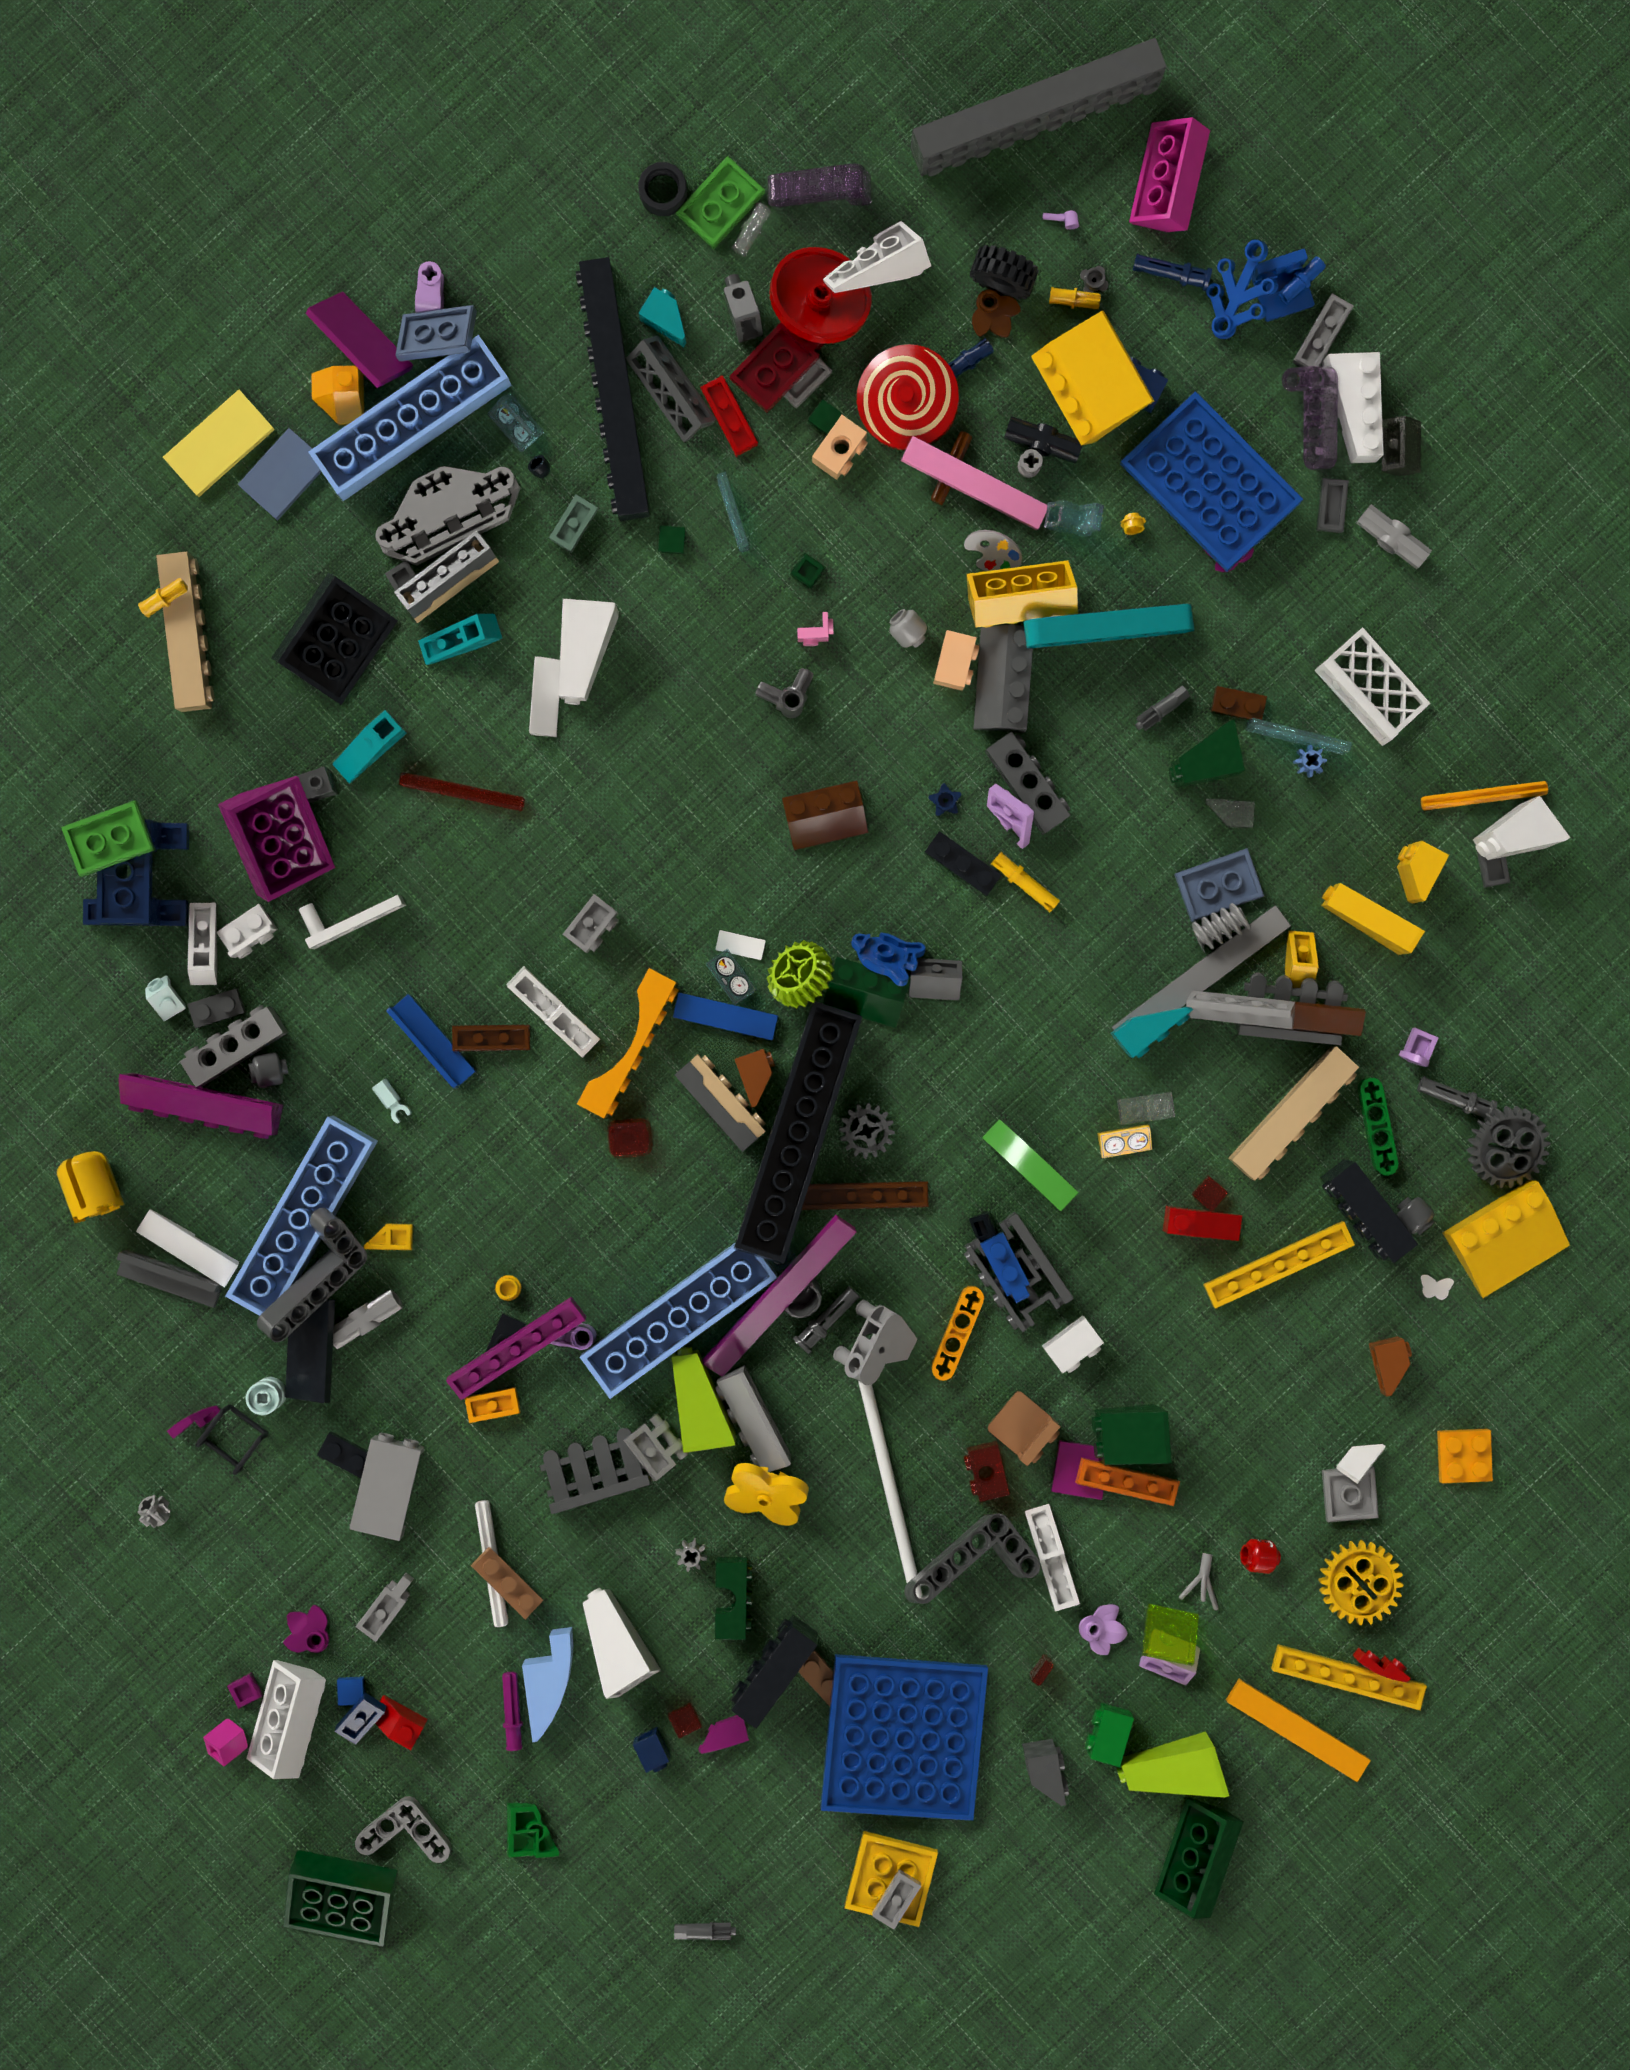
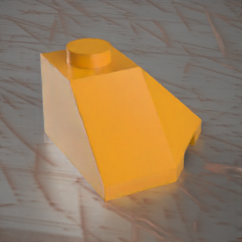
[312,366,364,425]

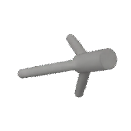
[1179,1553,1218,1611]

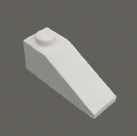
[188,903,217,985]

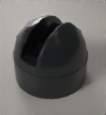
[528,455,551,478]

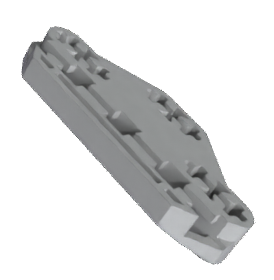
[375,466,520,565]

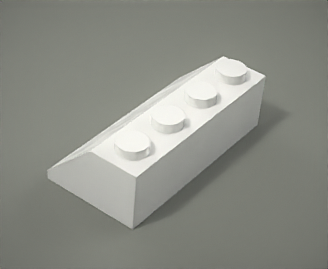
[246,1660,326,1779]

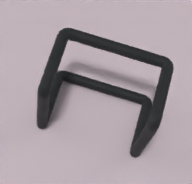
[195,1404,268,1475]

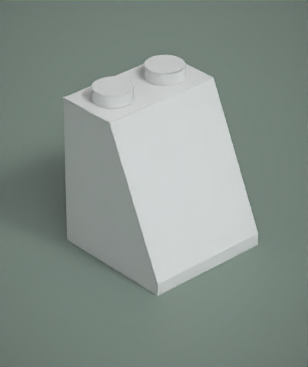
[1473,796,1570,860]

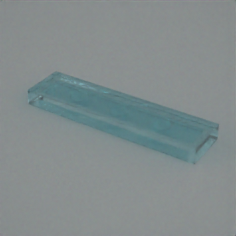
[1246,718,1352,755]

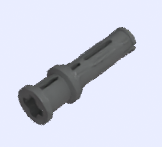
[1417,1076,1497,1121]
[793,1286,860,1354]

